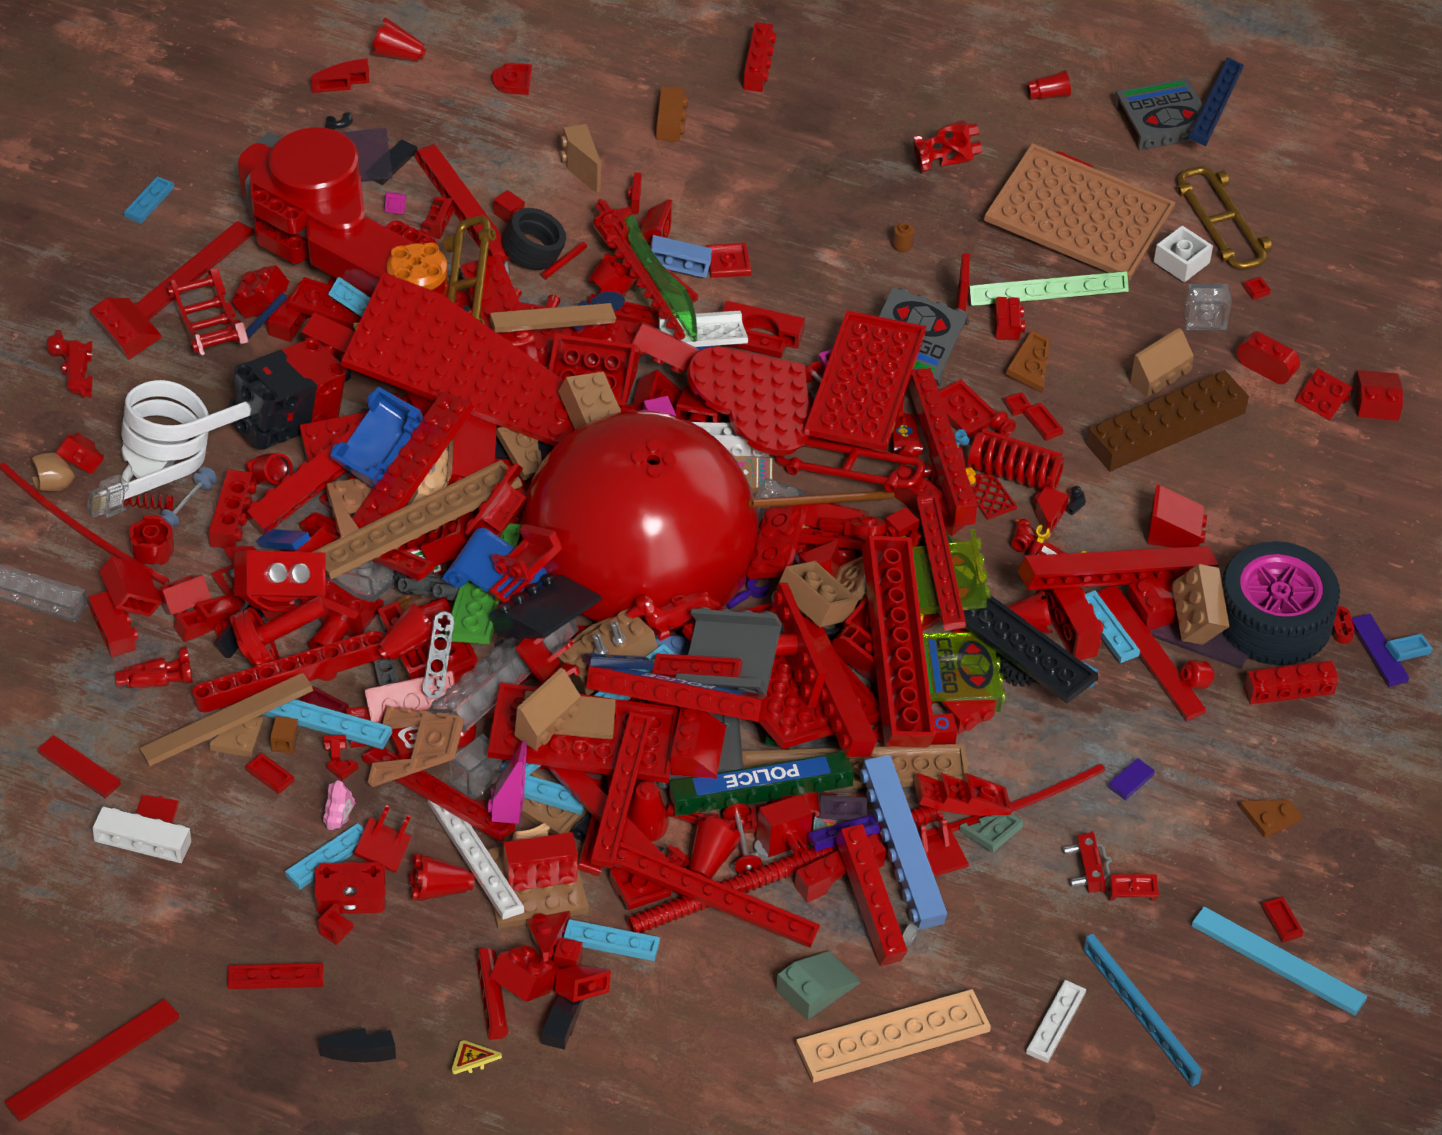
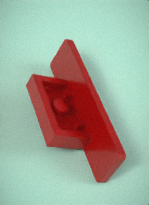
[465,463,527,537]

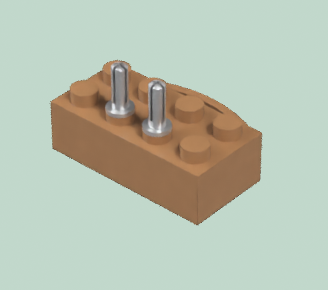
[557,609,658,695]

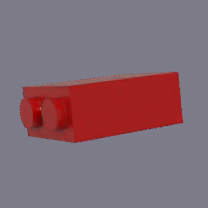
[99,556,162,617]

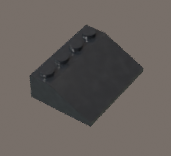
[489,573,602,639]

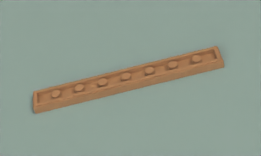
[140,673,313,766]

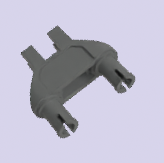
[398,574,460,600]

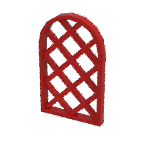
[971,474,1017,520]

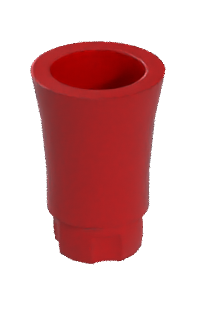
[1026,70,1071,100]

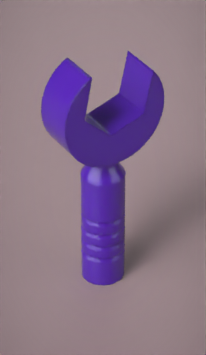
[725,579,769,610]

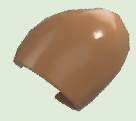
[32,453,75,491]

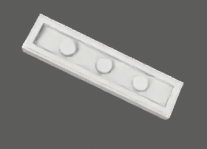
[1026,980,1086,1063]

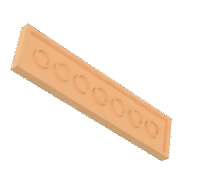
[796,989,991,1083]

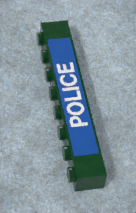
[669,752,854,816]

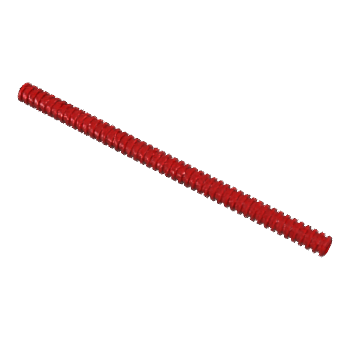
[628,806,941,933]

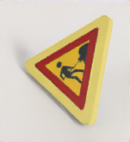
[452,1040,502,1074]

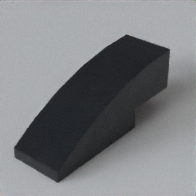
[542,995,584,1050]
[318,1028,396,1063]

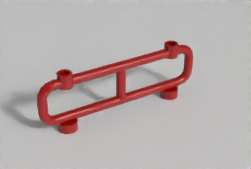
[775,436,926,493]

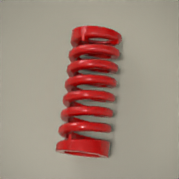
[967,432,1065,491]

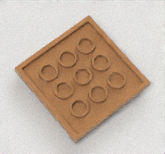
[487,846,589,929]

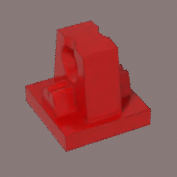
[323,735,347,761]
[741,806,759,833]
[667,844,690,868]

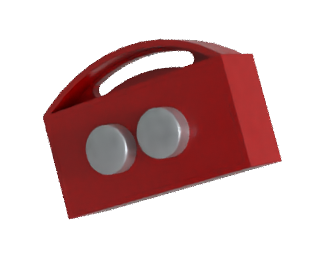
[234,550,326,613]

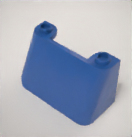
[330,387,424,488]
[442,528,547,602]

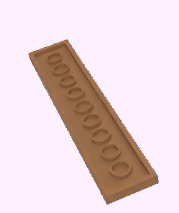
[313,460,522,579]
[742,744,969,789]

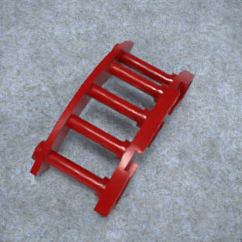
[167,268,249,355]

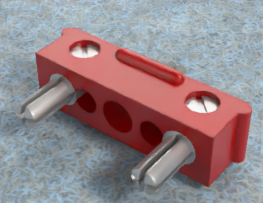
[1064,831,1112,893]

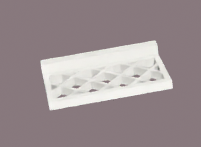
[659,311,748,347]

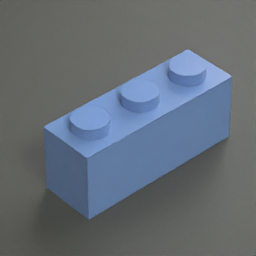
[647,235,712,278]

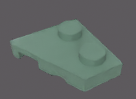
[960,814,1023,852]

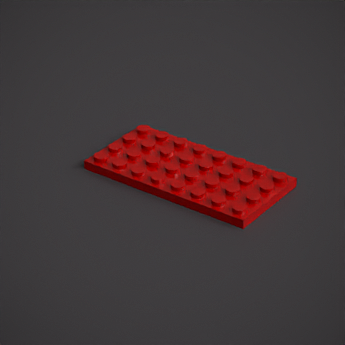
[804,310,927,452]
[487,682,679,784]

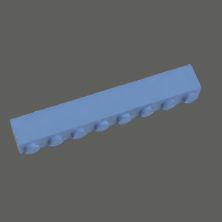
[860,755,947,930]

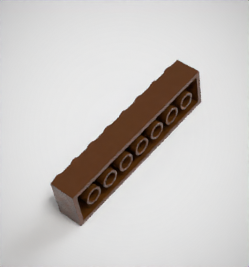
[1086,370,1249,472]

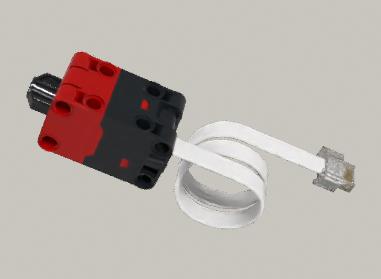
[87,339,351,518]

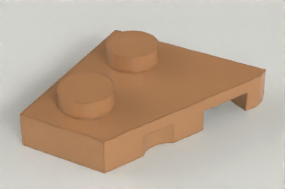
[210,717,264,757]

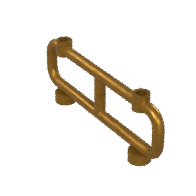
[1177,166,1272,270]
[444,216,496,324]

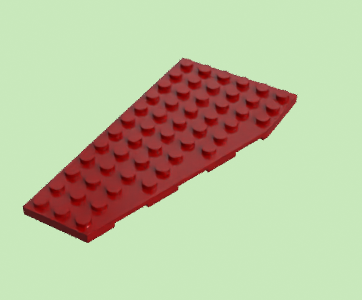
[340,272,575,447]

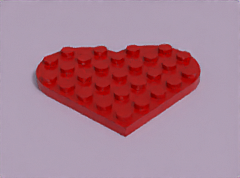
[687,346,809,456]

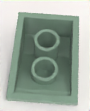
[776,951,860,1021]

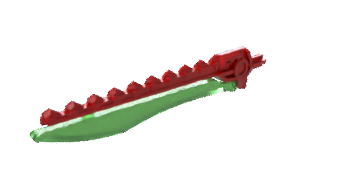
[593,199,698,342]

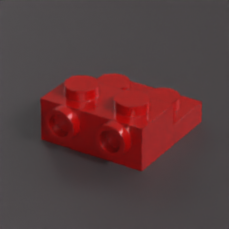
[609,867,671,911]

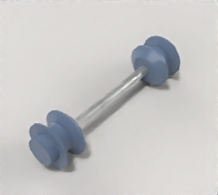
[161,467,217,530]

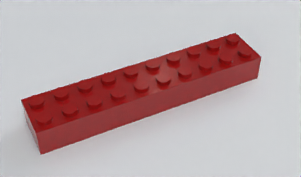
[862,536,935,748]

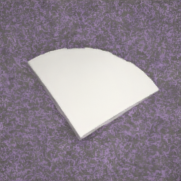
[121,427,188,479]

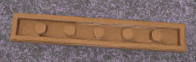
[490,303,616,333]

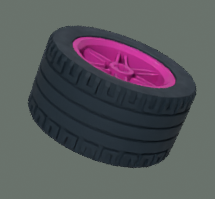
[1221,541,1340,666]

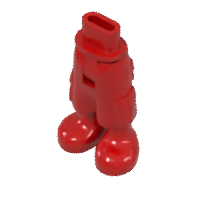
[115,646,193,689]

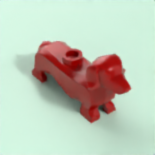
[46,330,92,398]
[626,592,721,641]

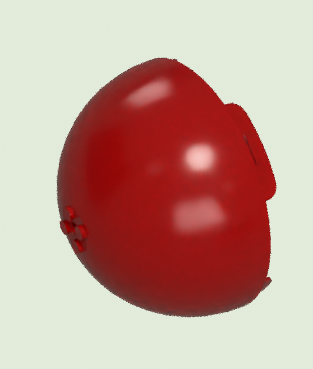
[521,410,759,635]

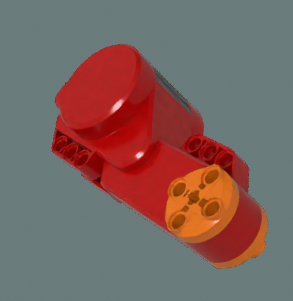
[238,127,449,297]

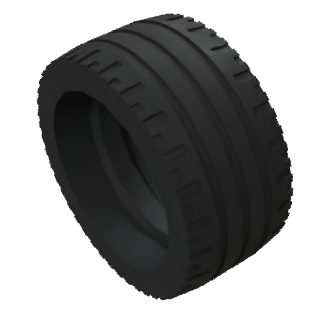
[501,208,566,270]

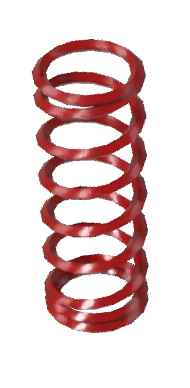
[124,492,173,511]

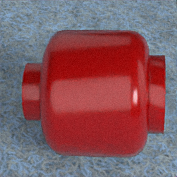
[1180,660,1214,689]

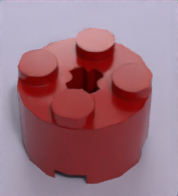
[589,254,636,297]
[129,515,174,565]

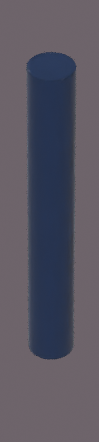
[246,292,288,339]

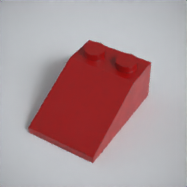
[1357,370,1403,421]
[1127,578,1178,631]

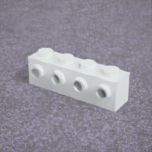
[692,422,769,457]
[93,807,191,863]

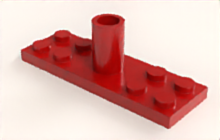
[769,583,827,707]

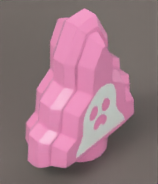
[323,780,355,830]

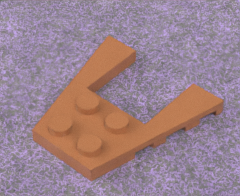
[326,478,373,538]
[368,706,464,787]

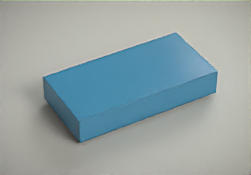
[1385,634,1433,662]

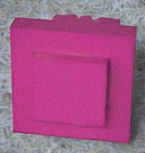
[385,192,406,214]

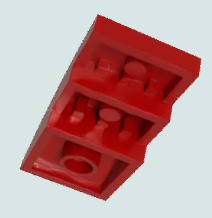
[914,773,1012,816]

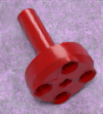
[229,596,328,667]

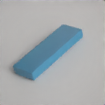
[124,176,174,224]

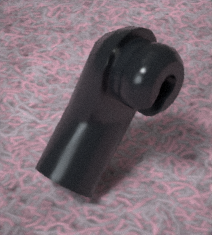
[1066,486,1086,515]

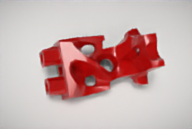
[913,120,983,173]

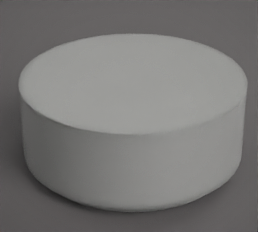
[902,923,919,947]

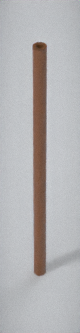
[749,491,895,508]

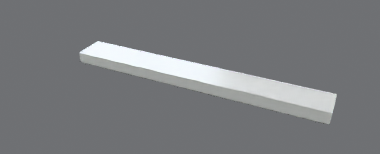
[427,799,524,920]

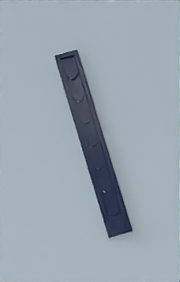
[1189,57,1244,146]

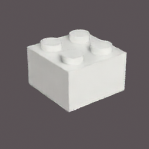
[1154,226,1213,282]

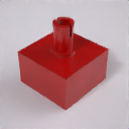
[756,795,813,858]

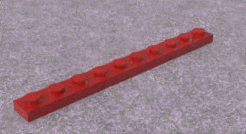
[587,294,787,358]
[614,842,820,948]

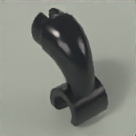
[325,112,353,130]

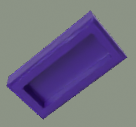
[1108,758,1155,800]

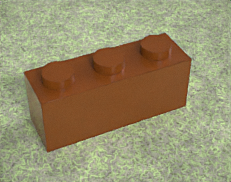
[656,86,688,142]

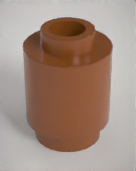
[893,223,914,253]

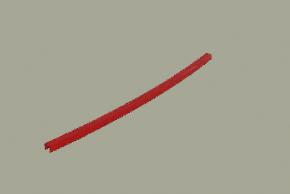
[0,462,169,585]
[884,764,1105,850]

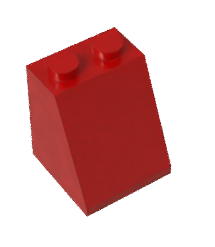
[676,386,724,423]
[1147,485,1207,548]

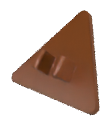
[378,595,422,614]

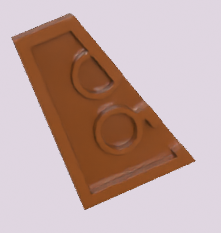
[1006,330,1050,393]

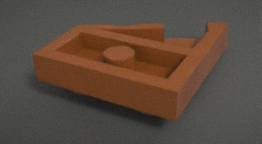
[1239,800,1302,838]

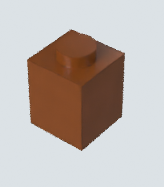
[270,716,299,754]

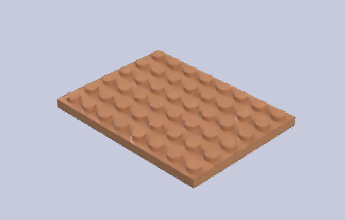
[984,143,1176,281]

